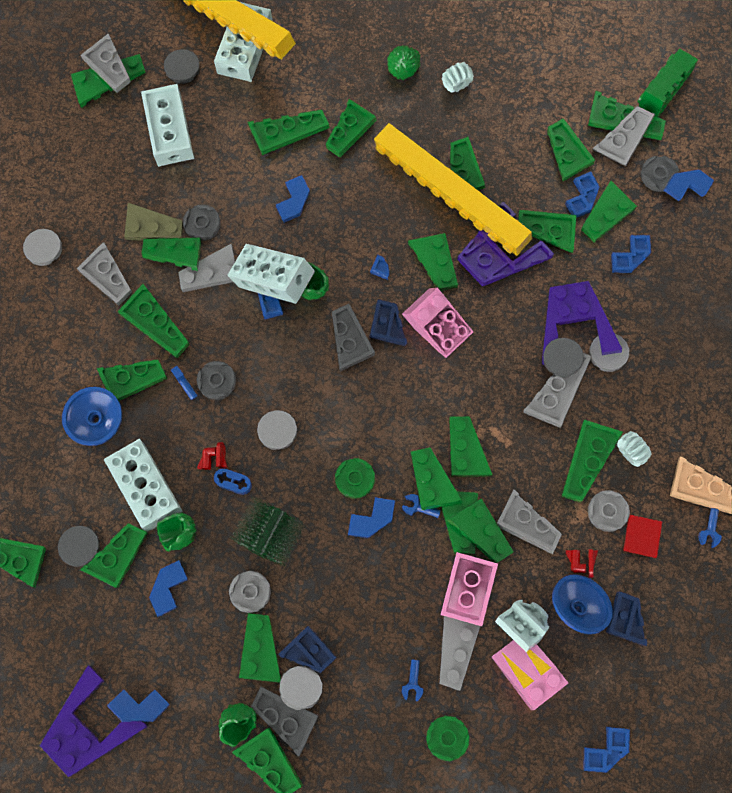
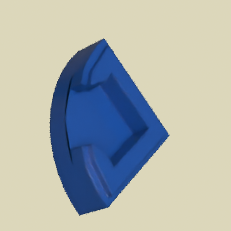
[370,255,389,280]

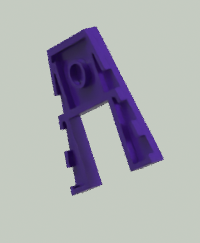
[458,202,554,287]
[542,281,622,365]
[40,666,148,777]

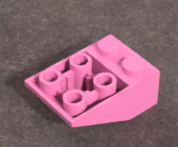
[402,288,473,358]

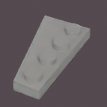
[523,353,591,428]
[439,595,480,691]

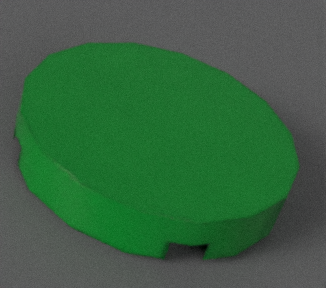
[335,458,375,499]
[426,716,470,761]

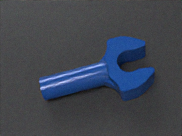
[171,366,197,400]
[402,494,441,518]
[698,508,722,548]
[402,660,423,701]

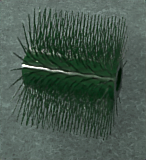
[230,497,305,567]

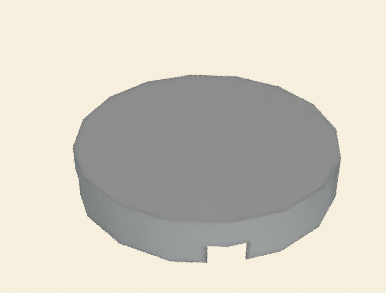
[23,229,62,266]
[589,334,629,372]
[257,410,297,450]
[588,491,630,532]
[229,571,271,613]
[279,666,322,710]

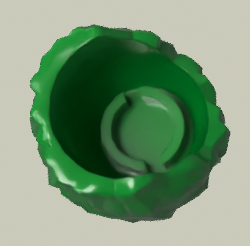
[387,45,421,80]
[301,262,329,300]
[157,513,196,552]
[218,703,257,747]

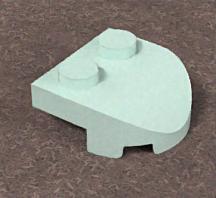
[495,600,549,652]

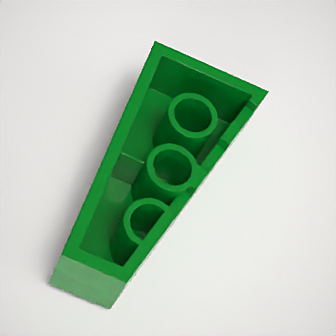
[637,48,698,118]

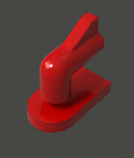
[197,442,228,470]
[566,549,598,578]

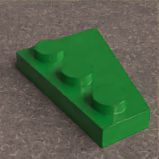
[325,99,377,157]
[141,238,201,271]
[232,728,303,793]

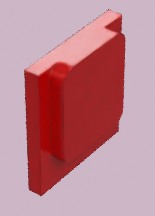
[623,514,662,558]

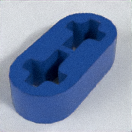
[214,469,252,495]

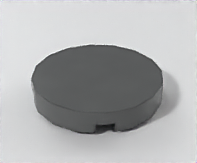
[164,49,200,84]
[641,156,679,192]
[183,205,221,241]
[543,338,584,377]
[196,361,237,400]
[58,526,100,567]

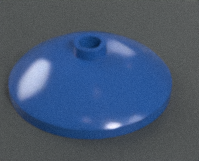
[62,387,122,446]
[552,575,613,634]

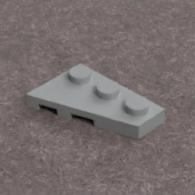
[81,34,131,93]
[593,106,655,166]
[77,242,132,306]
[178,244,235,292]
[497,490,562,554]

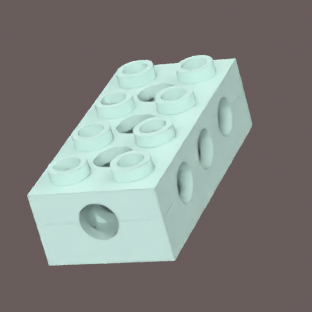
[214,2,273,82]
[141,84,194,166]
[228,244,315,304]
[104,439,182,532]

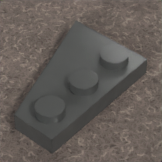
[332,304,375,372]
[251,687,319,756]

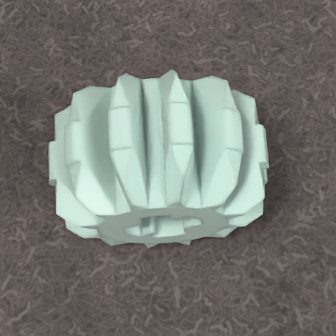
[442,62,474,93]
[617,431,652,467]

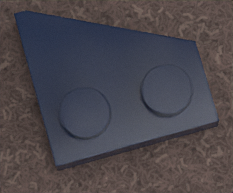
[369,299,407,346]
[606,591,648,646]
[278,626,337,673]

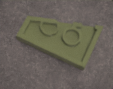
[124,203,183,240]

